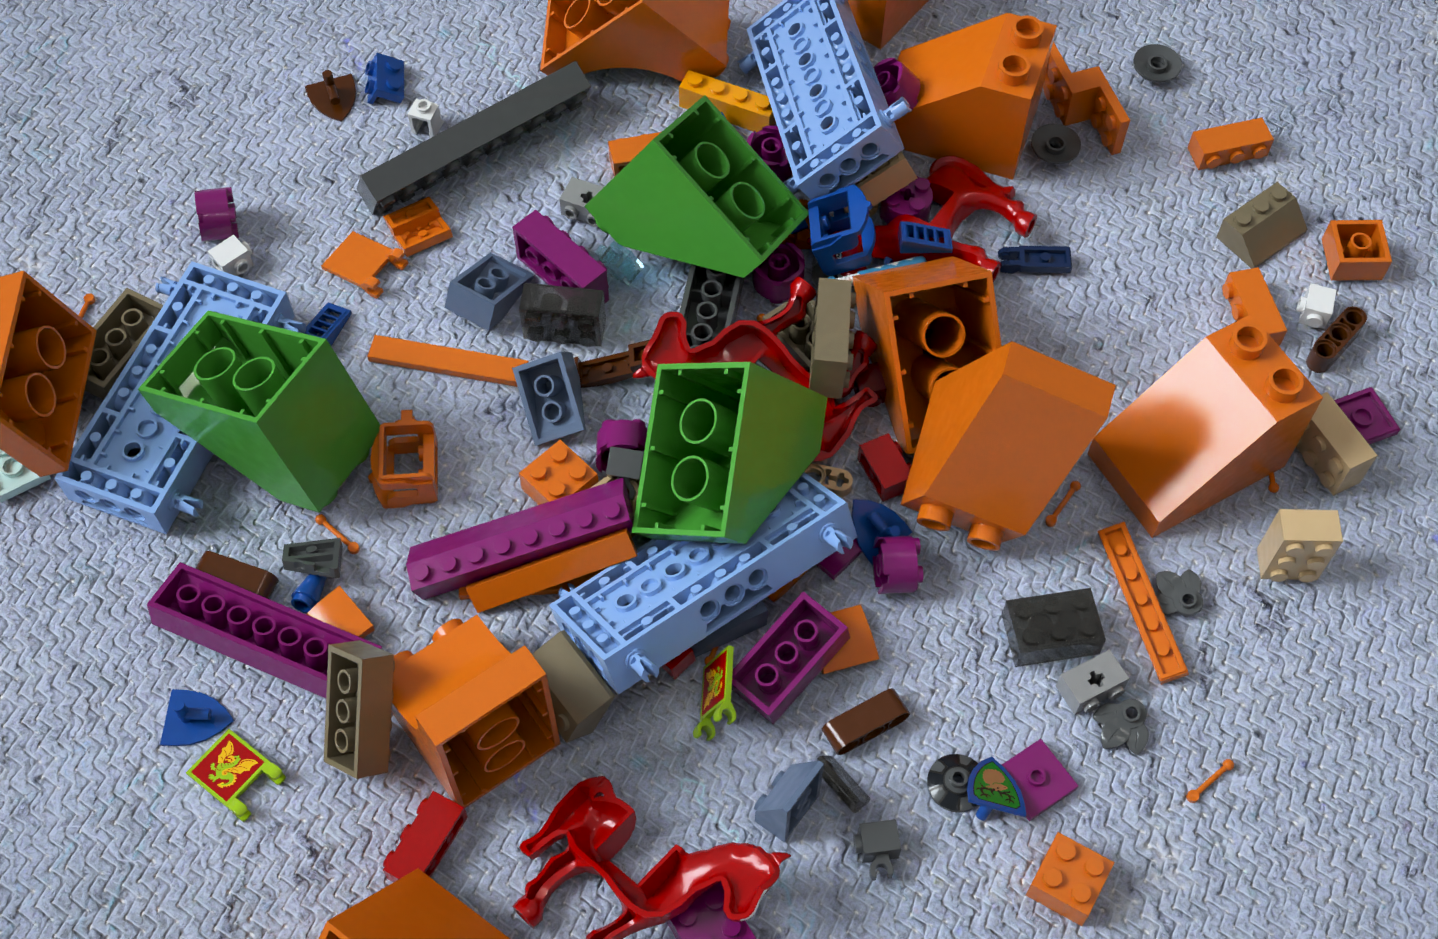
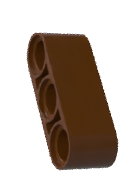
[1306,306,1367,373]
[196,551,279,599]
[821,688,910,755]

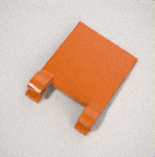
[321,231,409,299]

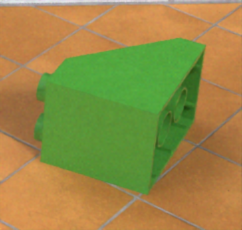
[584,95,809,278]
[138,311,380,513]
[632,362,828,544]

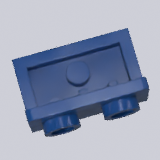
[365,53,404,105]

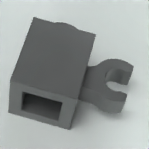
[606,446,644,500]
[853,819,901,881]

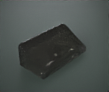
[817,756,870,813]

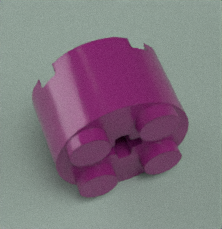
[873,58,920,110]
[747,125,792,183]
[879,176,933,224]
[194,187,239,241]
[752,242,805,304]
[596,419,648,473]
[873,536,924,594]

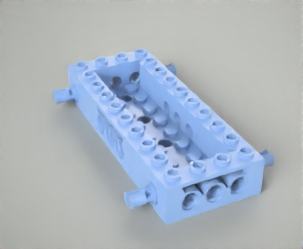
[737,0,912,199]
[54,261,306,534]
[549,472,857,694]

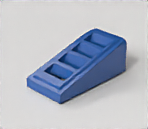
[898,221,953,253]
[304,302,352,346]

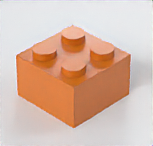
[1322,220,1392,281]
[519,440,599,505]
[1026,832,1115,926]

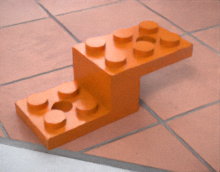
[1043,41,1130,155]

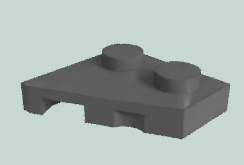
[282,538,343,578]

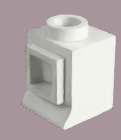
[408,99,444,138]

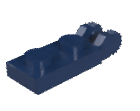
[998,245,1072,274]

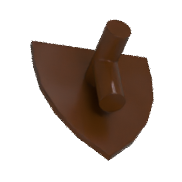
[305,70,356,122]

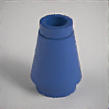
[291,574,327,613]

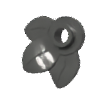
[1156,569,1203,617]
[1093,699,1149,755]

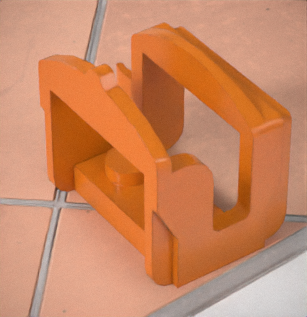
[368,410,438,509]

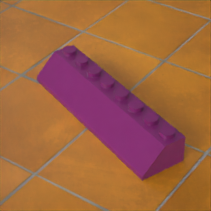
[406,478,634,600]
[146,562,383,698]

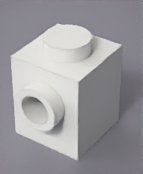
[208,235,254,276]
[1296,283,1337,329]

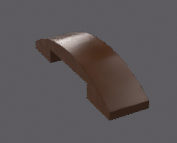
[574,340,650,388]

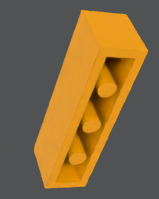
[679,70,776,132]

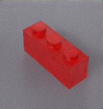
[383,791,468,882]

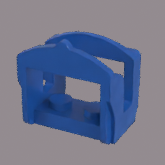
[808,184,876,276]

